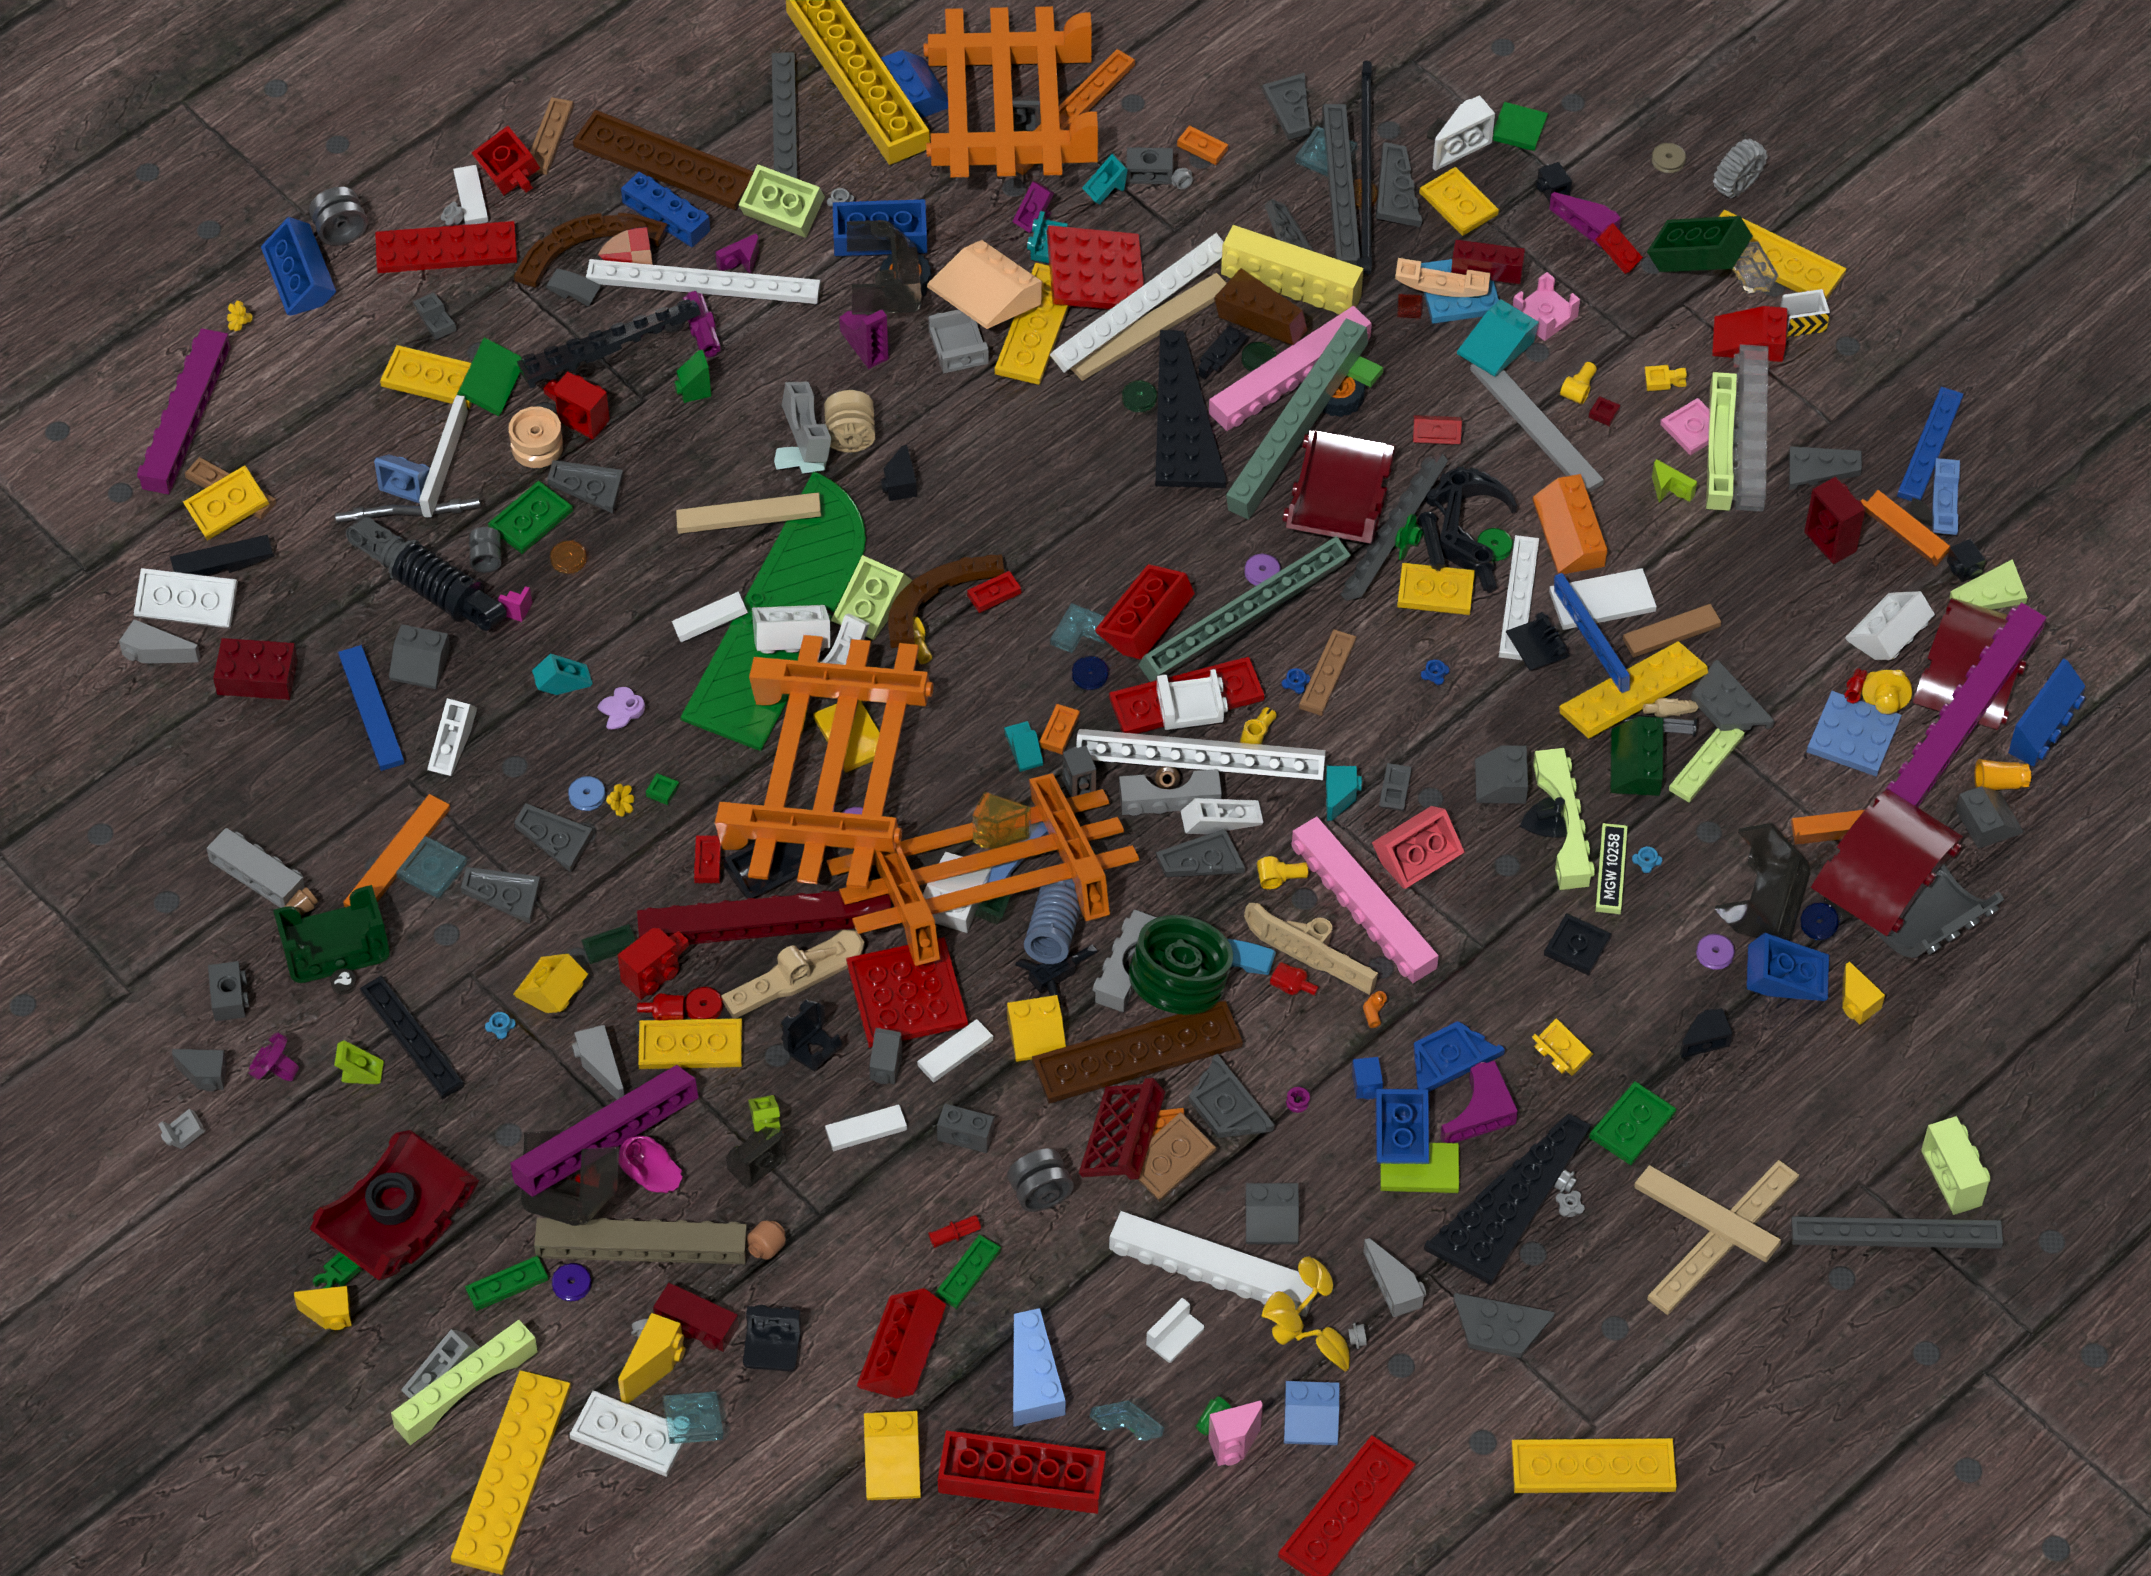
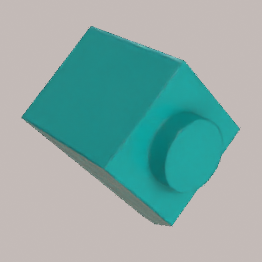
[532,653,593,695]
[1326,766,1362,821]

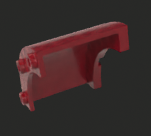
[1283,430,1396,544]
[1913,598,2037,730]
[1811,789,1963,936]
[310,1130,480,1281]

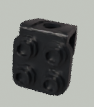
[780,999,842,1071]

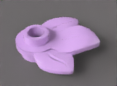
[597,687,645,730]

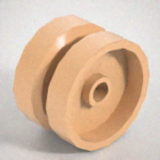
[509,407,563,468]

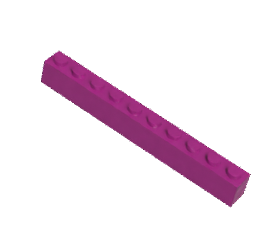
[1886,602,2047,808]

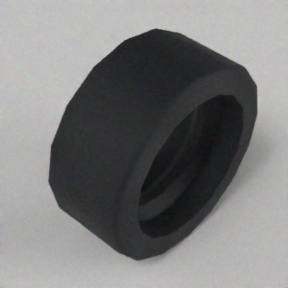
[365,1173,417,1225]

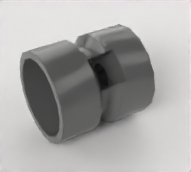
[469,527,501,573]

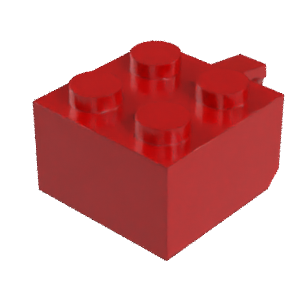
[471,126,540,196]
[544,371,610,440]
[618,928,689,1000]

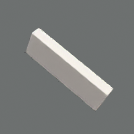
[453,165,488,225]
[672,592,748,642]
[917,1019,993,1083]
[825,1105,907,1151]

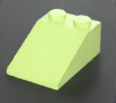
[831,555,912,640]

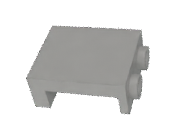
[928,309,989,373]

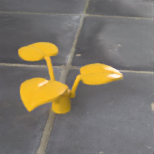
[1261,1256,1349,1372]

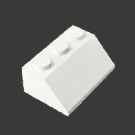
[1845,591,1935,661]
[752,605,830,653]

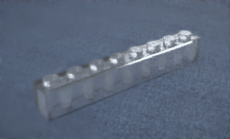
[1732,344,1768,512]

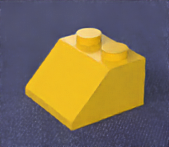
[513,954,588,1013]
[1007,995,1066,1062]

